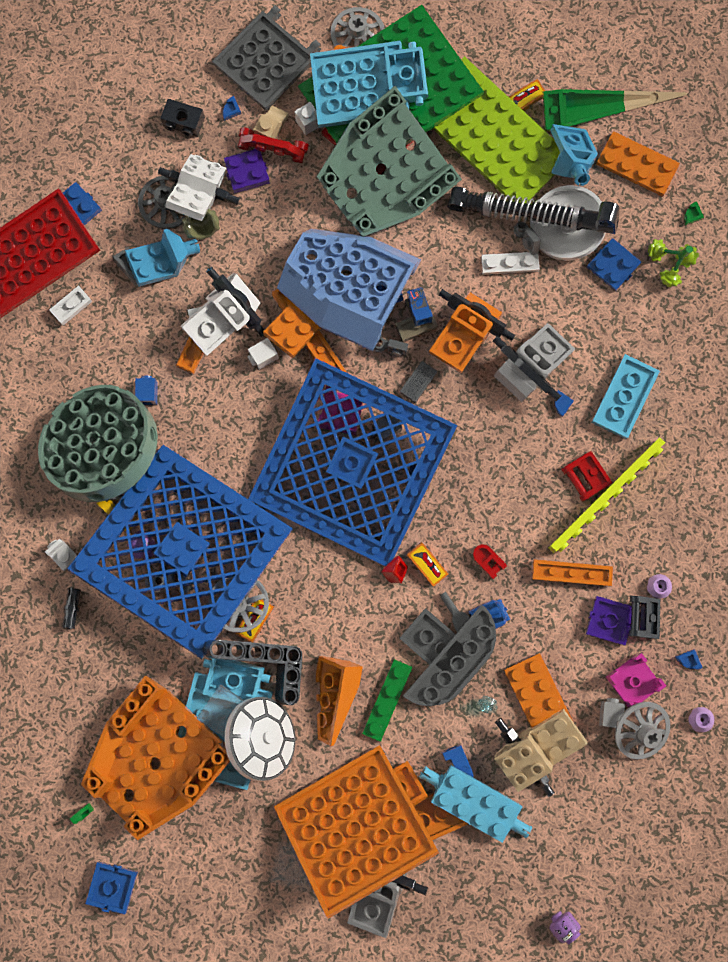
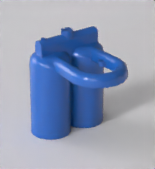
[469,599,510,629]

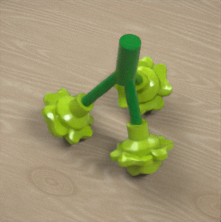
[648,239,699,287]

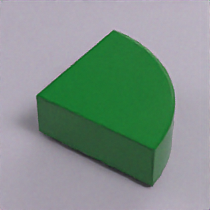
[684,201,704,226]
[70,803,94,824]

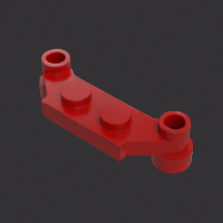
[238,127,309,163]

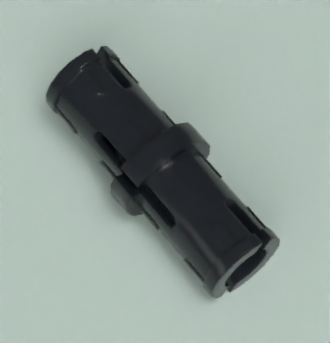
[62,588,81,629]

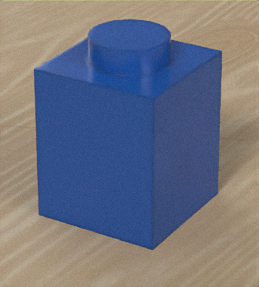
[135,375,158,405]

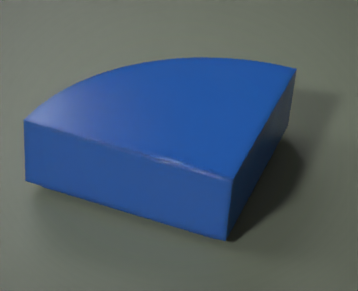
[222,96,241,121]
[554,390,574,417]
[675,649,703,669]

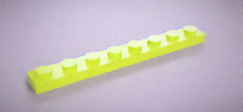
[548,437,666,553]

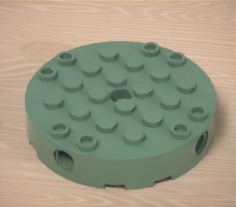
[38,385,158,502]

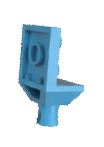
[550,124,598,186]
[125,229,200,287]

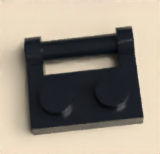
[628,596,661,639]

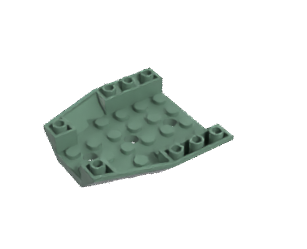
[316,86,462,237]

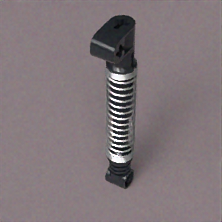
[447,186,620,234]

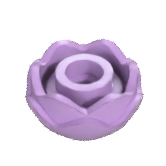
[647,574,672,599]
[688,707,714,732]

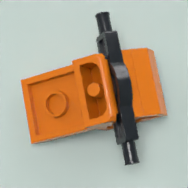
[429,289,516,373]

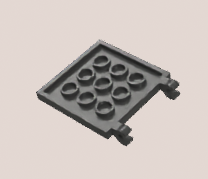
[212,5,321,111]

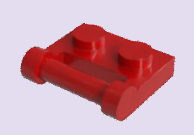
[561,451,613,502]

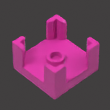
[318,386,363,436]
[606,653,666,708]

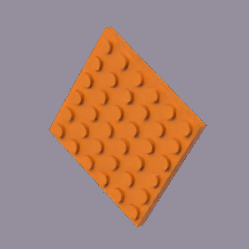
[274,745,439,919]

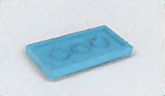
[591,354,660,439]

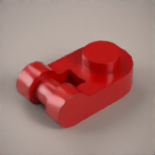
[472,544,507,580]

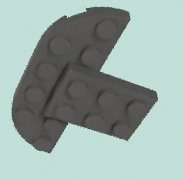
[399,604,496,706]

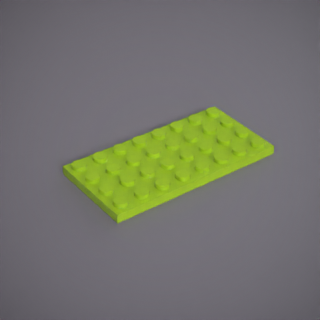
[432,56,560,203]

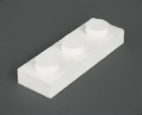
[481,252,540,275]

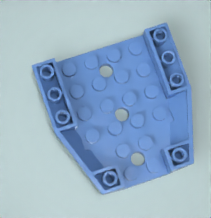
[277,229,421,352]

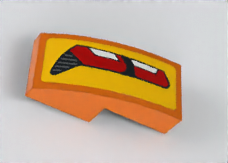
[509,79,545,111]
[406,542,448,587]
[235,600,274,643]

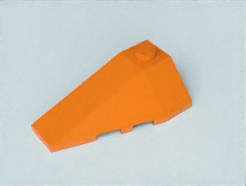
[316,656,363,746]

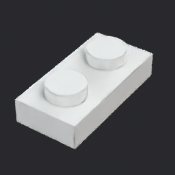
[49,286,92,325]

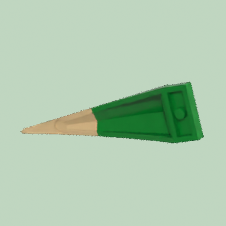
[542,89,687,130]

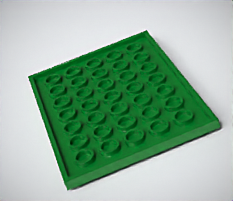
[298,4,484,146]

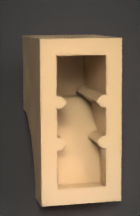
[253,105,289,139]

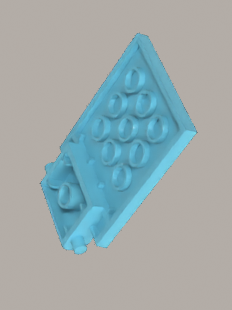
[310,41,428,128]
[178,659,273,790]

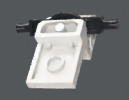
[158,154,240,221]
[181,267,265,355]

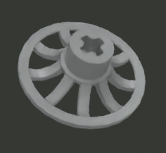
[331,7,385,47]
[208,577,269,633]
[615,702,670,759]

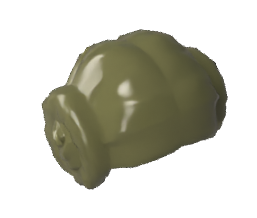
[182,209,220,239]

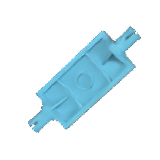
[419,765,532,843]

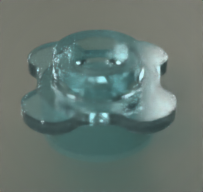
[477,696,498,713]

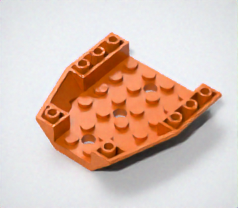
[81,676,230,840]

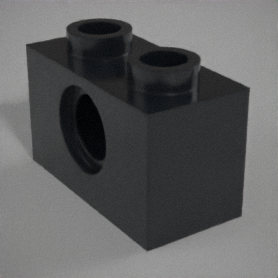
[160,99,205,137]

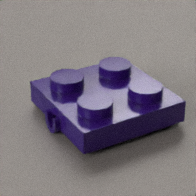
[224,149,270,194]
[585,596,631,646]

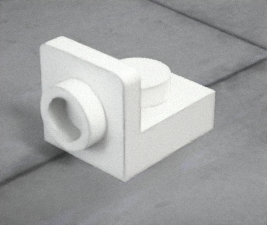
[45,539,77,571]

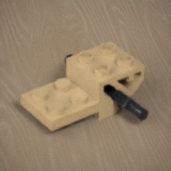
[494,708,587,797]

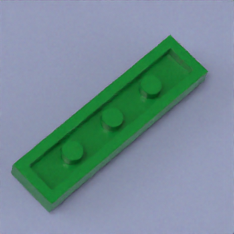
[362,659,412,742]

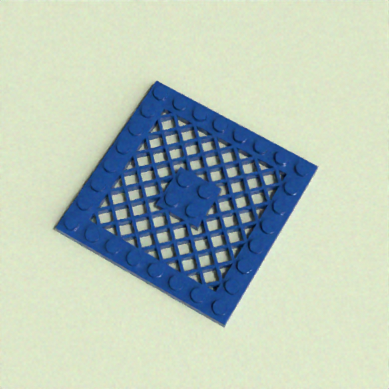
[248,358,458,566]
[67,445,292,659]

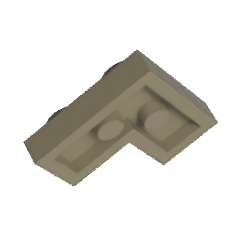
[395,299,438,342]

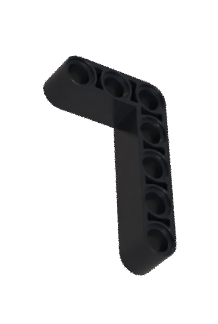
[202,640,302,705]

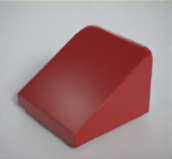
[381,556,408,583]

